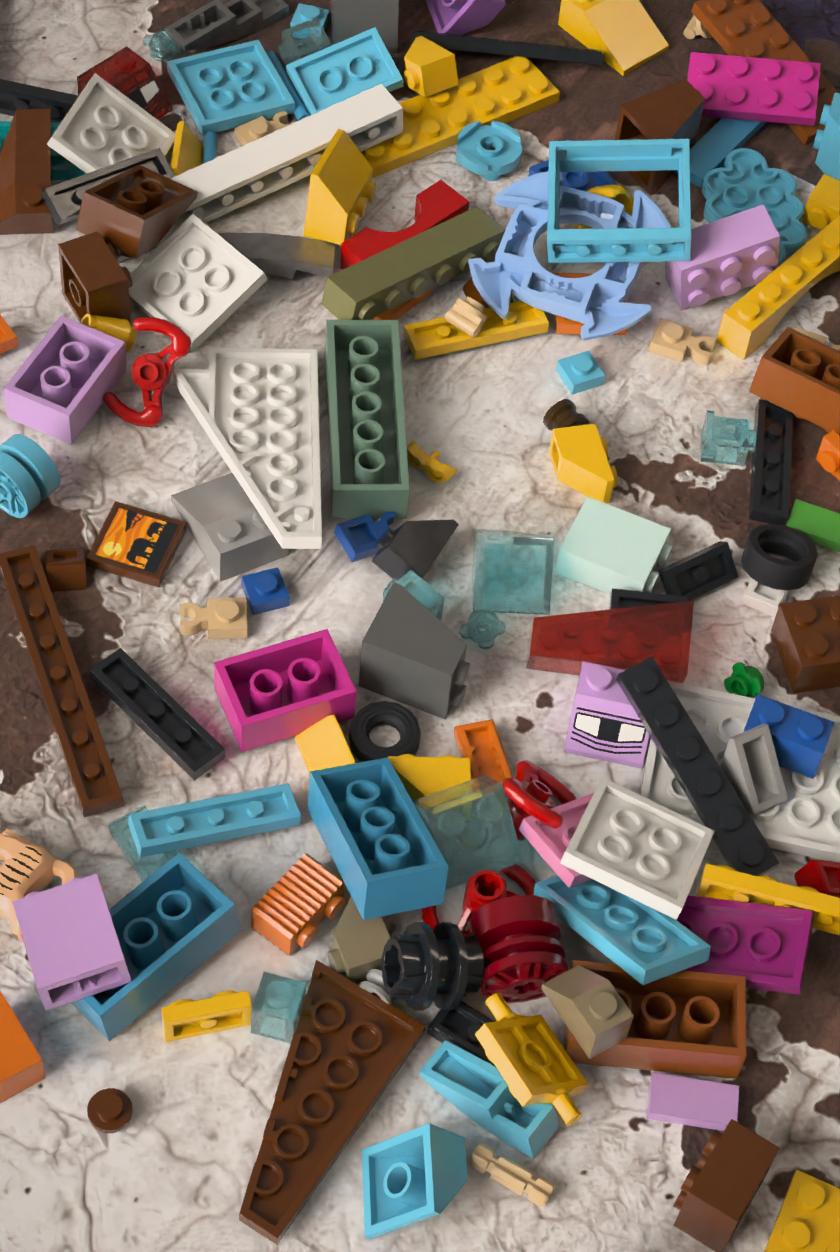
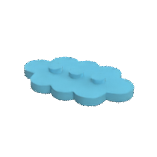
[702,148,807,267]

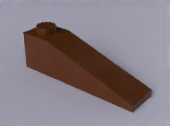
[0,109,54,235]

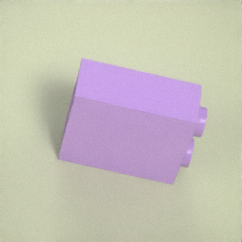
[12,873,132,1011]

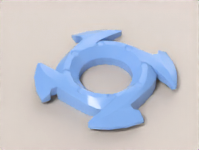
[468,172,671,341]

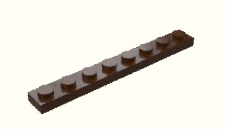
[0,545,124,817]

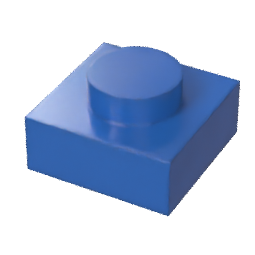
[241,567,290,615]

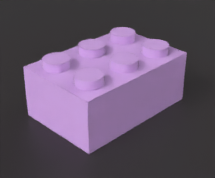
[665,204,780,310]
[4,316,127,445]

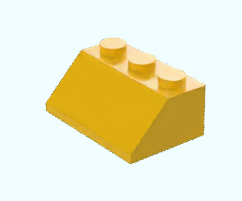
[303,129,376,245]

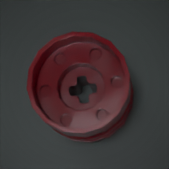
[468,895,569,1003]

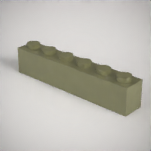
[321,206,505,320]

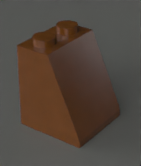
[615,79,705,196]

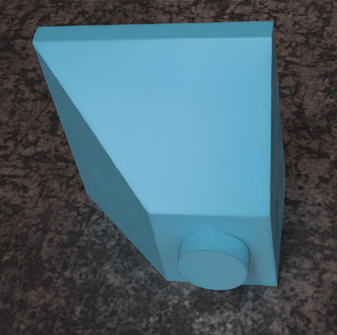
[361,1123,468,1239]

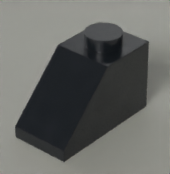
[372,519,459,590]

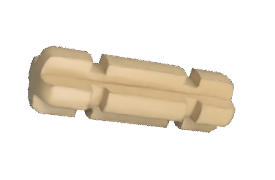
[469,1143,555,1207]

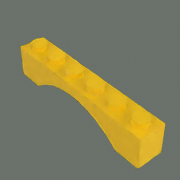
[716,215,840,360]

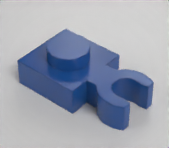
[334,512,397,562]

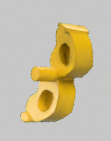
[407,440,458,483]

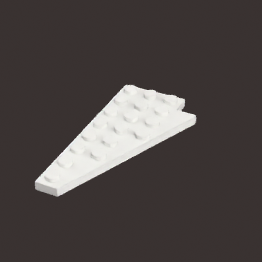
[174,347,322,549]

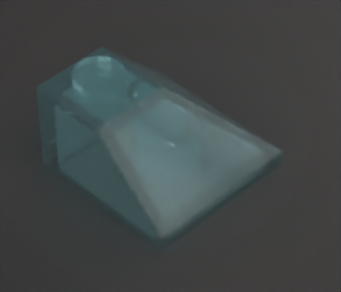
[472,529,555,615]

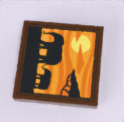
[86,501,187,587]

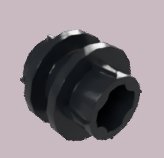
[381,922,484,1011]

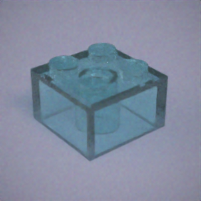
[413,776,523,889]

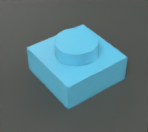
[290,3,330,40]
[556,351,605,395]

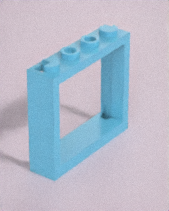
[547,138,691,263]

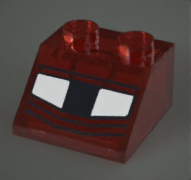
[77,46,173,120]

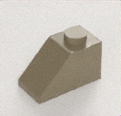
[328,897,391,985]
[541,965,634,1059]

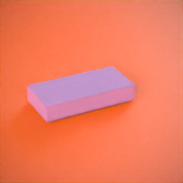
[647,1072,739,1131]

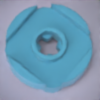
[456,121,523,181]

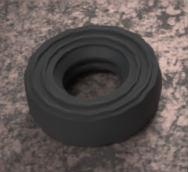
[348,701,421,762]

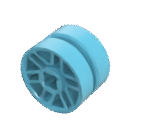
[0,434,60,518]

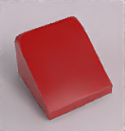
[794,859,840,898]

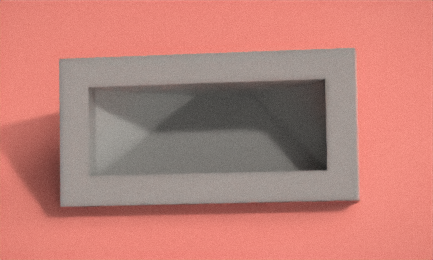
[720,723,788,815]

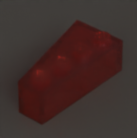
[526,600,694,683]

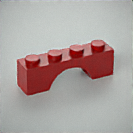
[340,180,470,270]

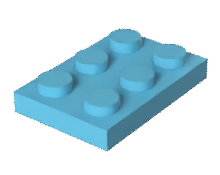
[286,27,403,116]

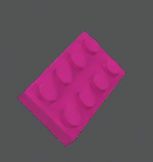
[687,52,821,126]

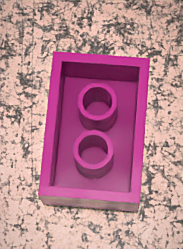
[214,629,357,753]

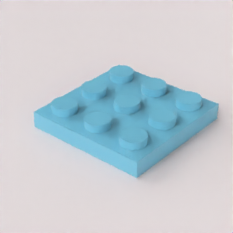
[167,40,295,136]

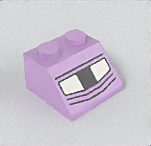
[564,661,649,769]

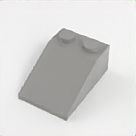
[171,473,289,582]

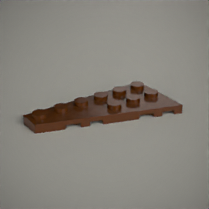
[239,960,426,1245]

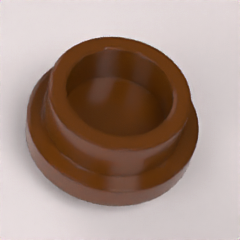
[87,1088,133,1133]

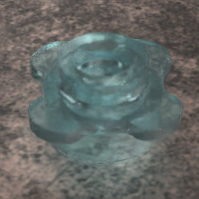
[143,30,181,61]
[459,609,505,649]

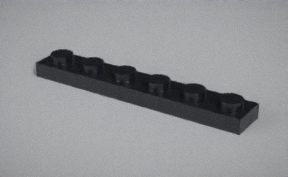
[616,657,779,876]

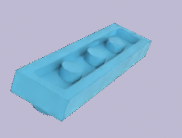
[128,783,301,858]

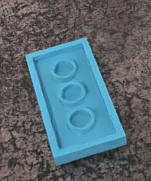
[533,876,711,985]

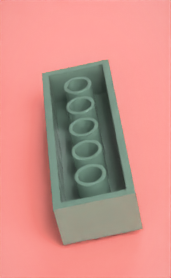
[325,319,410,518]

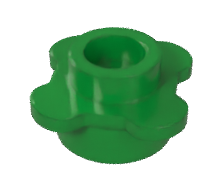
[724,662,764,698]

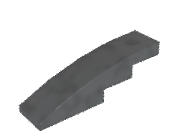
[165,0,290,51]
[218,233,335,279]

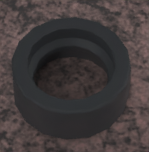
[741,524,818,591]

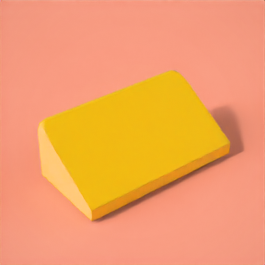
[170,121,203,176]
[295,714,356,774]

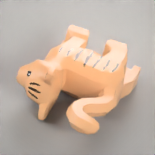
[0,828,105,942]

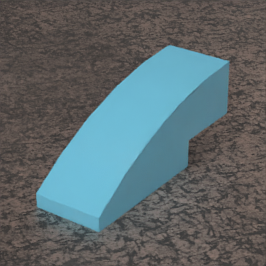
[419,1040,559,1159]

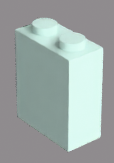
[555,496,673,594]

